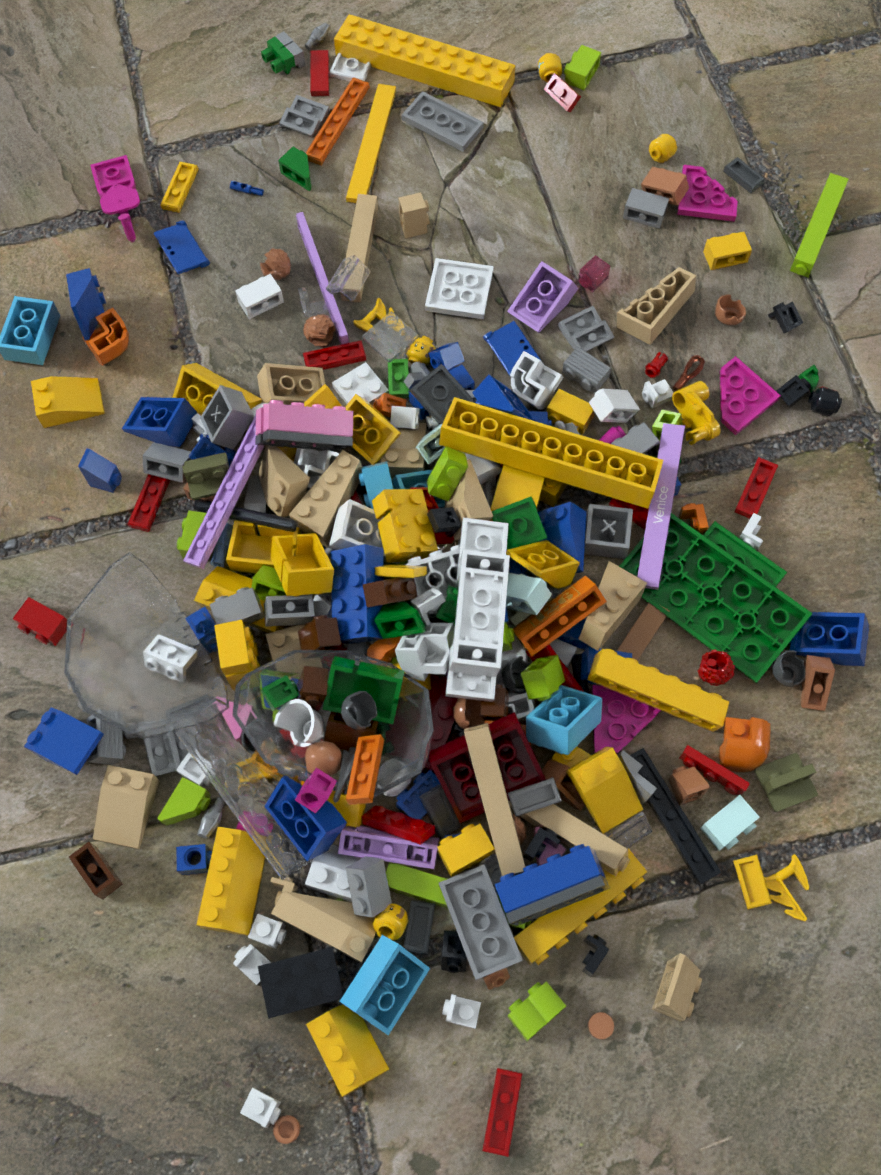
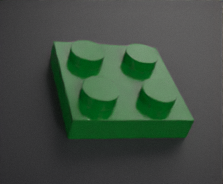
[491,496,548,551]

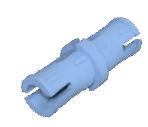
[210,523,233,567]

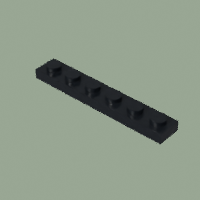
[630,748,721,886]

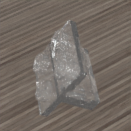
[363,312,419,362]

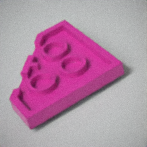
[677,165,738,222]
[720,356,781,435]
[592,685,661,755]

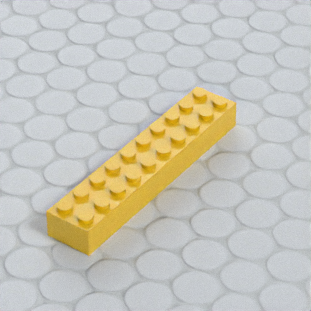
[334,14,515,107]
[439,397,664,509]

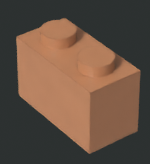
[641,167,689,206]

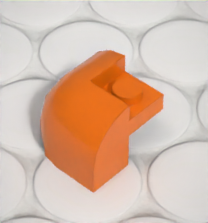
[82,307,129,366]
[719,717,770,772]

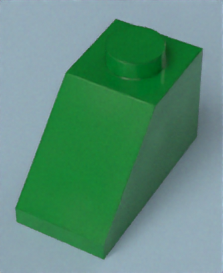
[278,146,311,191]
[375,601,426,639]

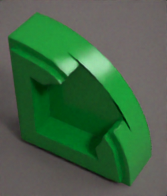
[798,365,819,392]

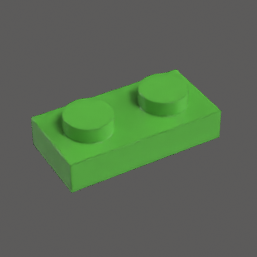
[388,359,409,398]

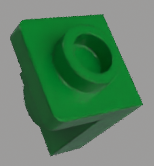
[436,586,458,626]
[261,675,299,711]

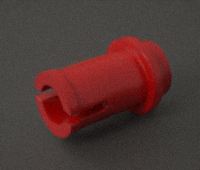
[645,352,668,378]

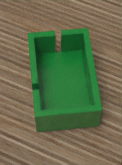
[322,656,404,724]

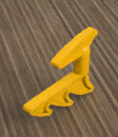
[353,298,405,337]
[764,854,809,921]

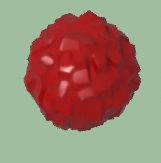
[697,649,735,686]

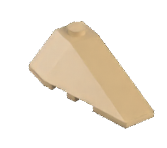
[271,891,376,962]

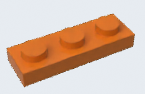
[345,734,384,805]

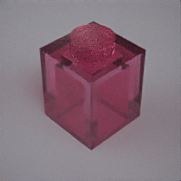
[578,255,610,292]

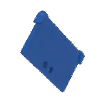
[154,220,210,274]
[483,321,543,376]

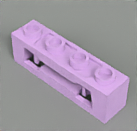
[338,825,439,869]

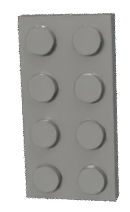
[402,91,484,152]
[439,864,523,980]

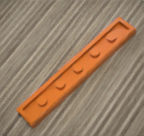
[306,78,370,166]

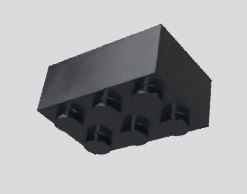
[258,947,343,1019]

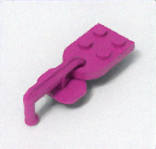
[90,155,140,243]

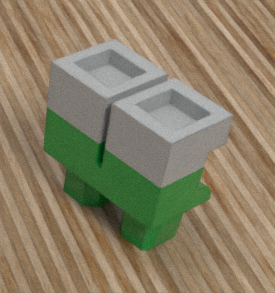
[261,31,305,74]

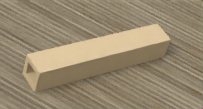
[340,194,378,302]
[464,723,526,876]
[509,801,630,877]

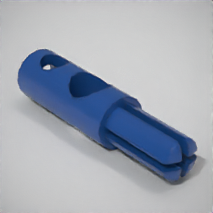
[230,181,264,196]

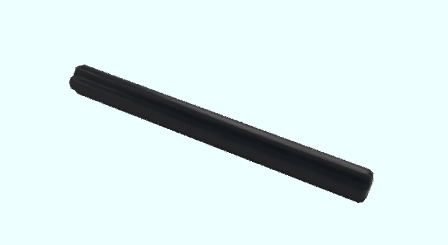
[193,499,298,532]

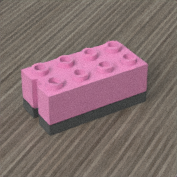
[255,400,353,451]

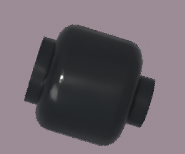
[808,386,842,417]

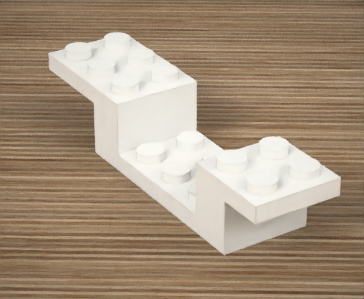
[446,517,510,702]

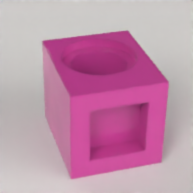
[295,768,337,813]

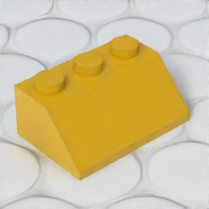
[306,1004,389,1097]

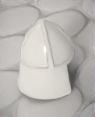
[274,699,326,747]

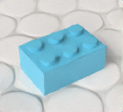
[0,296,60,365]
[526,685,602,755]
[339,935,430,1035]

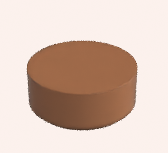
[588,1012,614,1040]
[273,1115,300,1144]

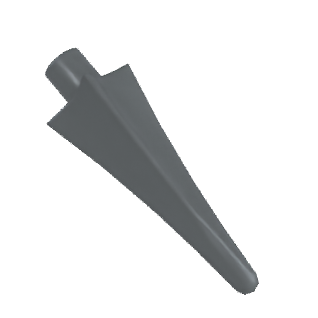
[333,747,356,802]

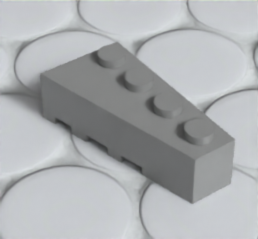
[584,422,660,499]

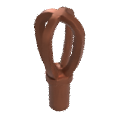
[672,355,705,391]

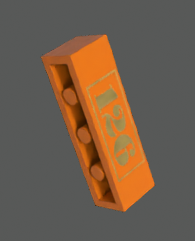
[513,575,607,656]

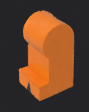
[367,636,402,667]

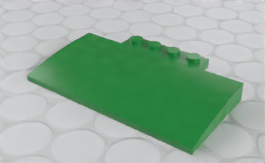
[619,513,812,684]

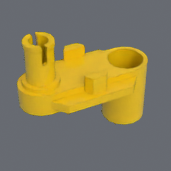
[672,381,721,445]

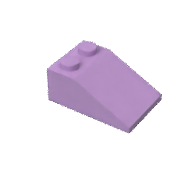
[507,261,578,333]

